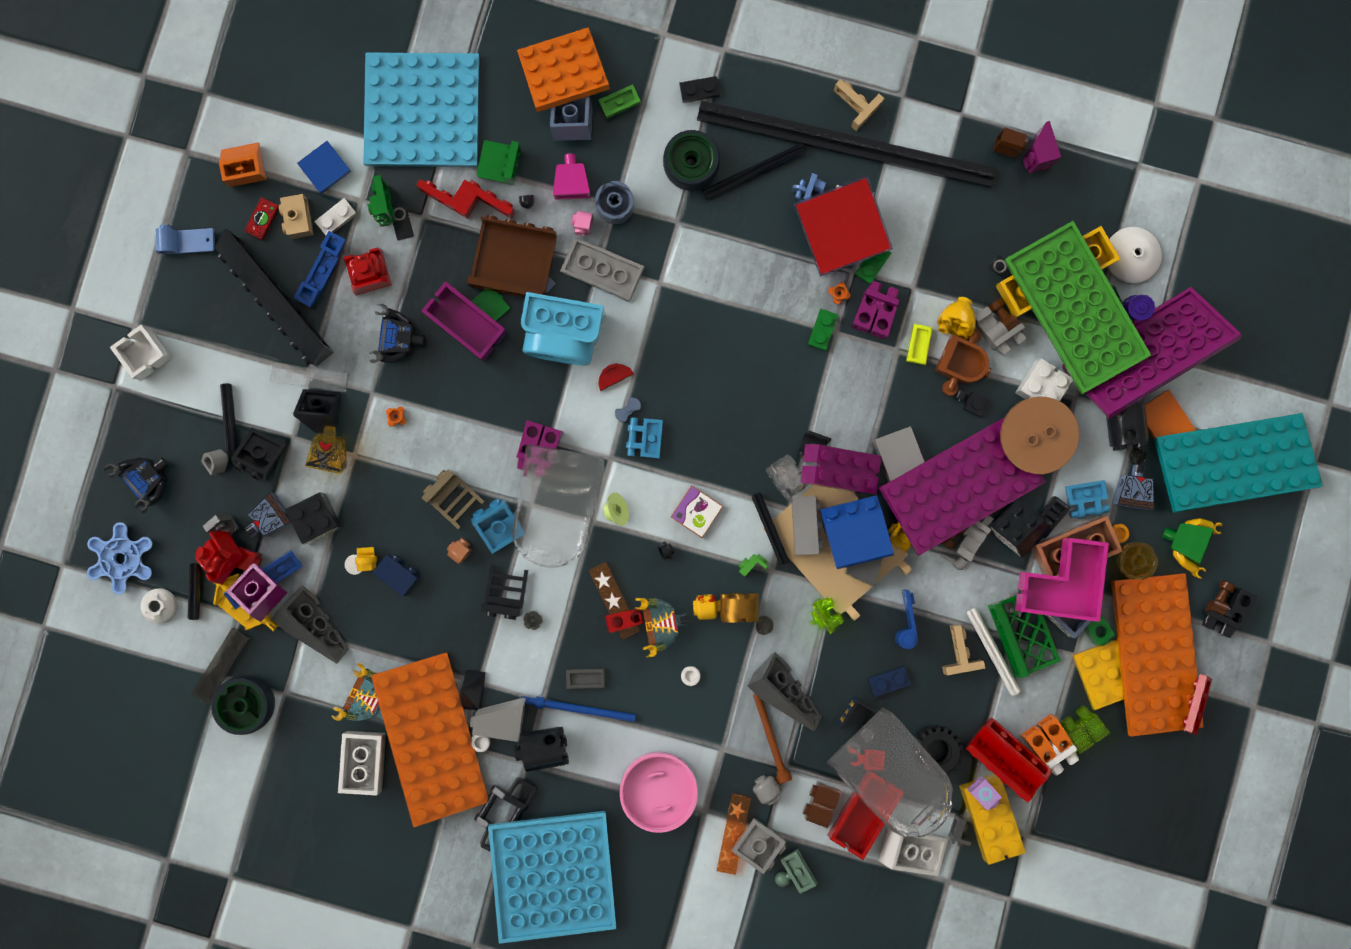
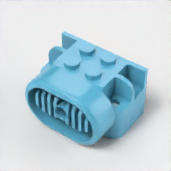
[521,292,606,366]

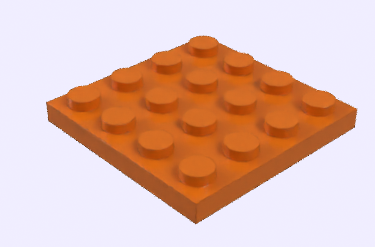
[517,27,610,112]

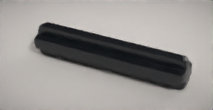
[187,563,201,620]

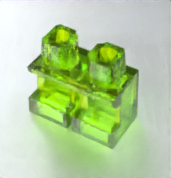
[1060,706,1110,754]

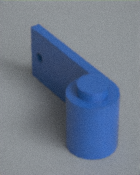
[895,589,918,649]

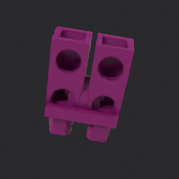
[851,281,899,340]
[516,420,564,477]

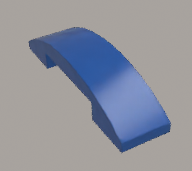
[294,231,346,307]

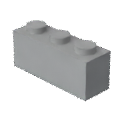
[791,496,822,556]

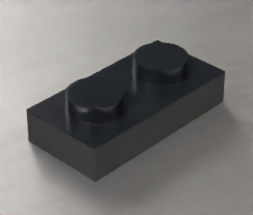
[679,76,720,103]

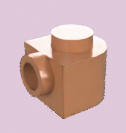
[447,537,473,565]

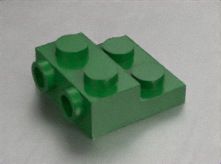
[367,175,395,227]

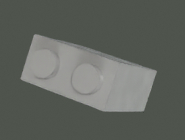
[872,426,924,482]

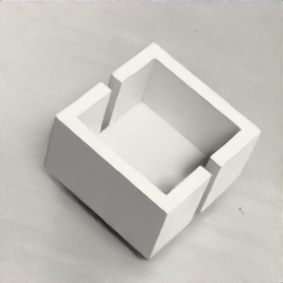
[110,325,172,381]
[1015,358,1073,401]

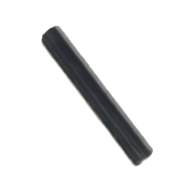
[220,383,238,459]
[752,493,789,565]

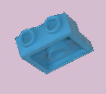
[471,499,525,554]

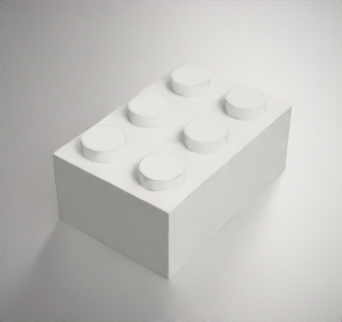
[338,731,386,795]

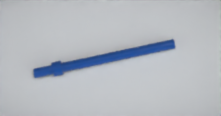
[521,696,636,722]

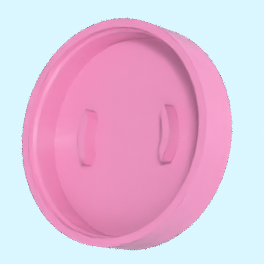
[620,751,698,833]

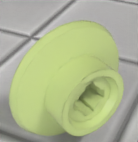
[603,493,629,526]

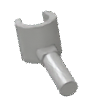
[940,552,968,570]

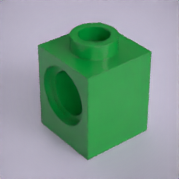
[1084,615,1115,646]

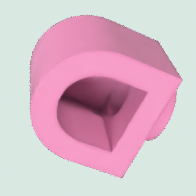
[572,211,593,236]

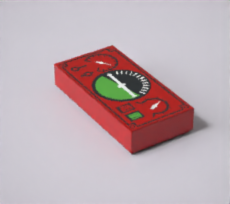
[244,198,279,240]

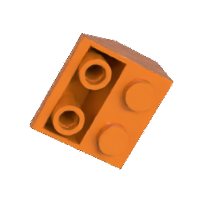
[219,142,267,187]

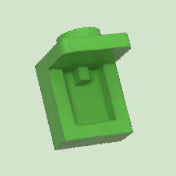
[738,554,768,577]

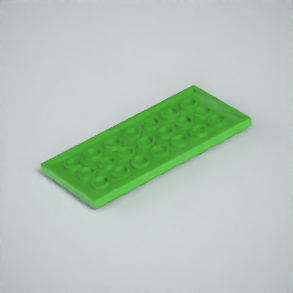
[1004,221,1151,394]

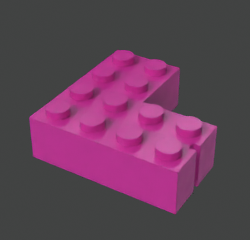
[1015,538,1109,622]

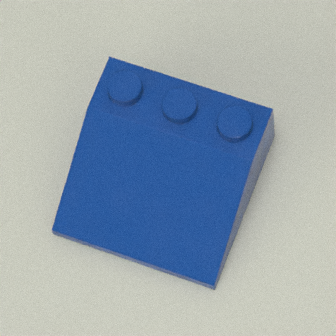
[820,495,894,569]

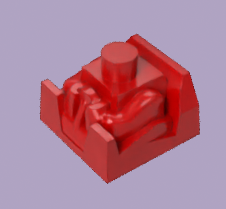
[343,247,392,296]
[195,531,243,585]

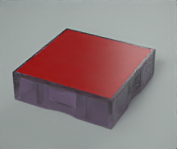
[794,174,893,277]

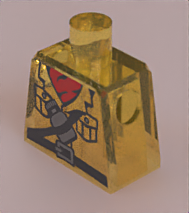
[305,426,347,474]

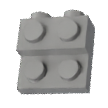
[731,818,786,874]

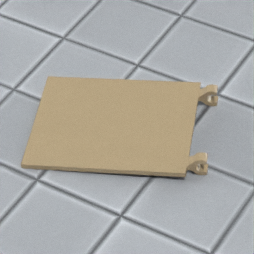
[763,485,912,621]

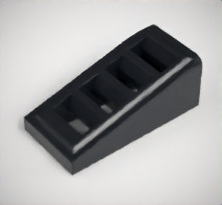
[1039,496,1071,539]

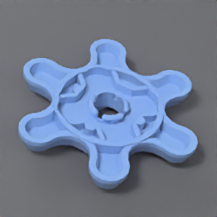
[87,522,152,595]

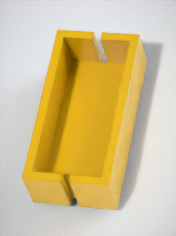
[959,774,1026,865]

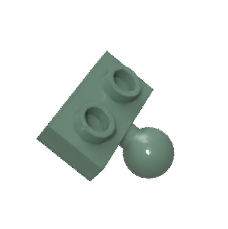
[775,849,818,893]

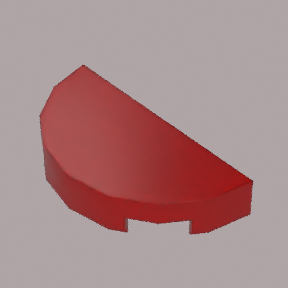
[598,363,634,391]

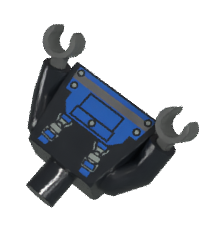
[369,304,425,363]
[104,457,169,514]

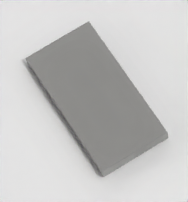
[560,237,645,302]

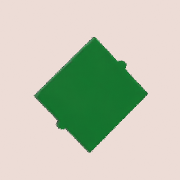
[471,290,511,321]

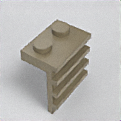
[421,469,485,530]

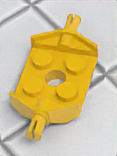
[213,573,279,632]

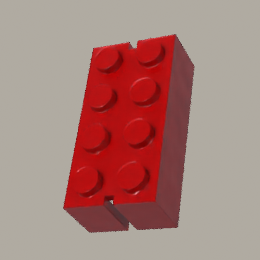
[827,769,904,860]

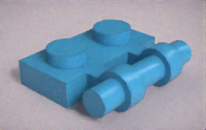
[626,418,663,459]
[1065,480,1109,519]

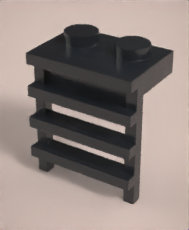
[481,565,529,620]

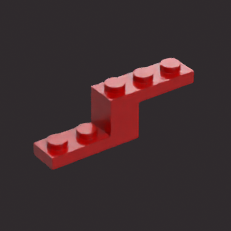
[416,179,515,219]

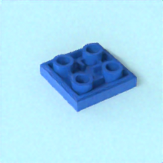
[297,141,351,194]

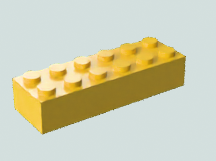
[996,226,1120,317]

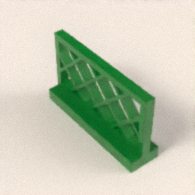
[987,593,1061,678]

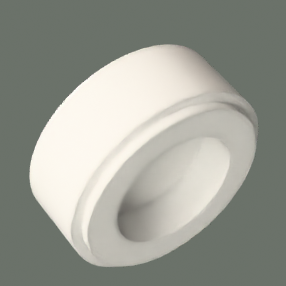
[681,666,700,686]
[472,735,491,752]

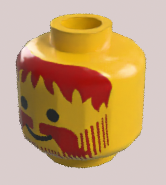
[693,594,720,620]

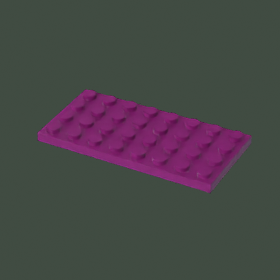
[1062,287,1242,419]
[879,417,1046,556]

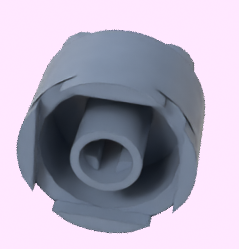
[595,181,634,224]

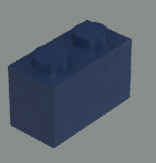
[372,554,420,597]

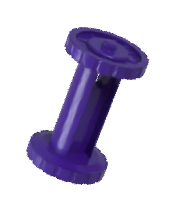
[1123,295,1155,321]

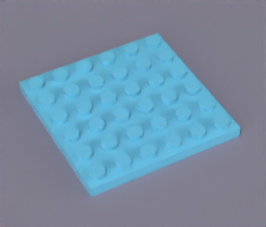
[363,53,480,167]
[488,811,616,944]

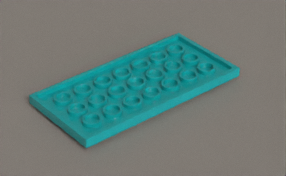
[1154,413,1323,513]

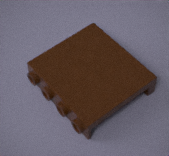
[467,215,557,298]

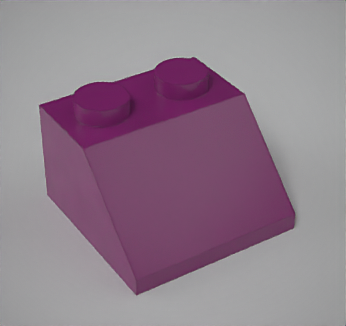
[1023,121,1061,174]
[226,563,288,622]

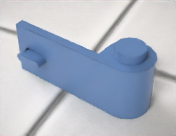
[155,225,215,254]

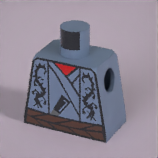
[1112,465,1155,510]
[245,492,292,537]

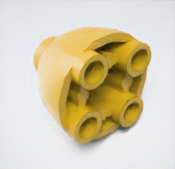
[937,297,976,340]

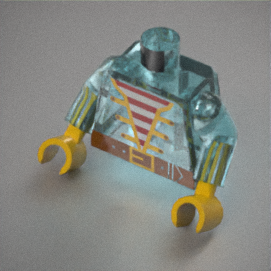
[635,598,689,658]
[331,663,380,721]

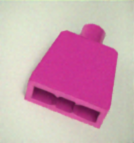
[553,154,591,200]

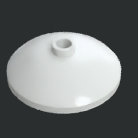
[1107,227,1162,284]

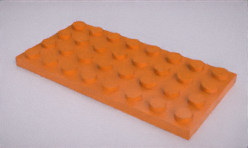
[1111,573,1204,736]
[371,653,488,827]

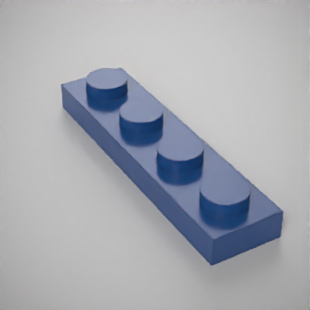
[224,550,303,609]

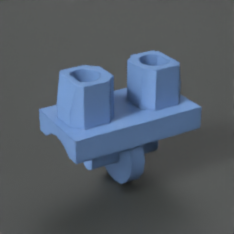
[792,173,826,203]

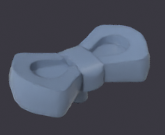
[615,397,641,422]

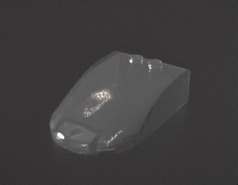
[512,444,605,568]
[827,708,953,838]

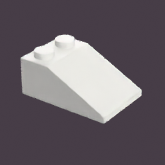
[879,823,948,876]

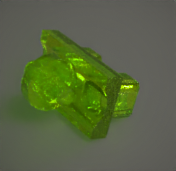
[809,596,844,634]

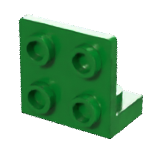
[477,140,522,185]

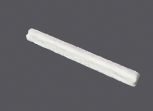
[967,608,1021,696]

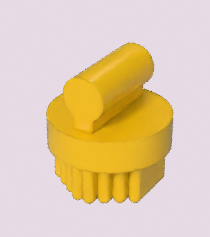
[355,547,377,571]

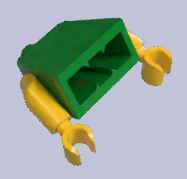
[1162,518,1222,579]

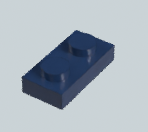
[867,666,911,697]

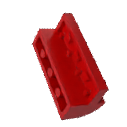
[966,717,1052,803]

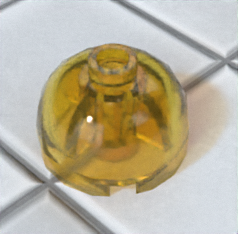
[1116,542,1158,581]

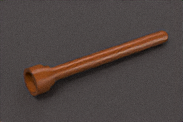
[753,693,792,784]

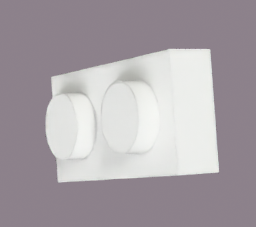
[314,198,357,235]

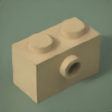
[279,194,314,239]

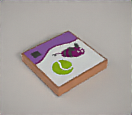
[671,485,723,538]

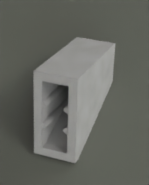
[470,698,526,742]

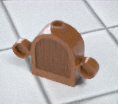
[934,329,992,396]

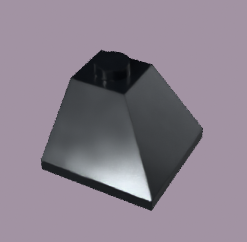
[293,389,341,434]

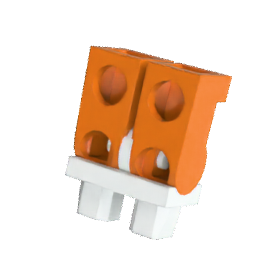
[1021,714,1079,776]

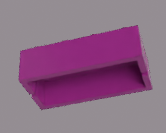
[421,281,508,362]
[800,444,881,494]

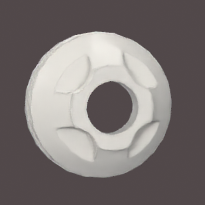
[141,588,177,624]

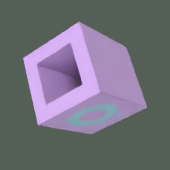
[967,776,1002,810]

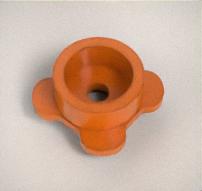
[828,282,851,304]
[386,406,406,427]

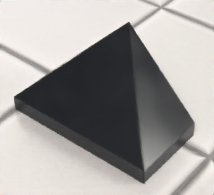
[461,670,486,710]

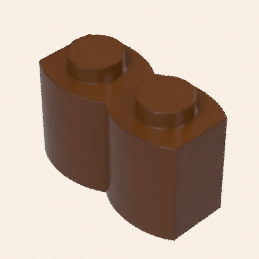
[992,127,1029,158]
[803,781,841,828]

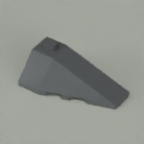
[271,585,349,664]
[748,652,821,731]

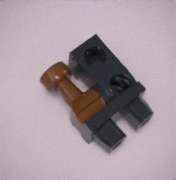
[1201,580,1257,638]

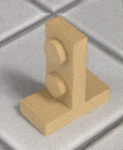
[833,79,885,131]
[942,624,985,675]

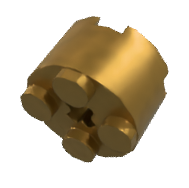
[720,593,759,623]

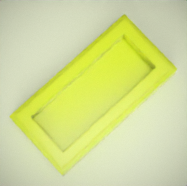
[906,324,933,365]

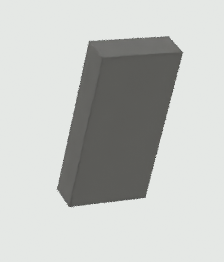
[566,668,605,689]

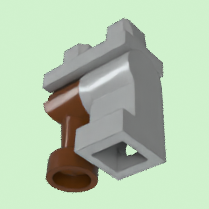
[975,298,1027,355]
[941,515,993,562]

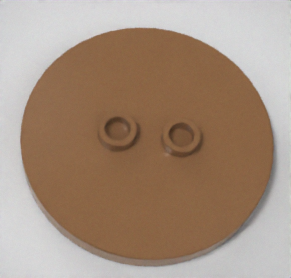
[1000,396,1079,474]

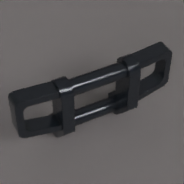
[474,777,536,852]

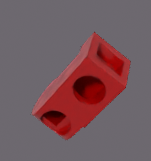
[605,609,643,633]

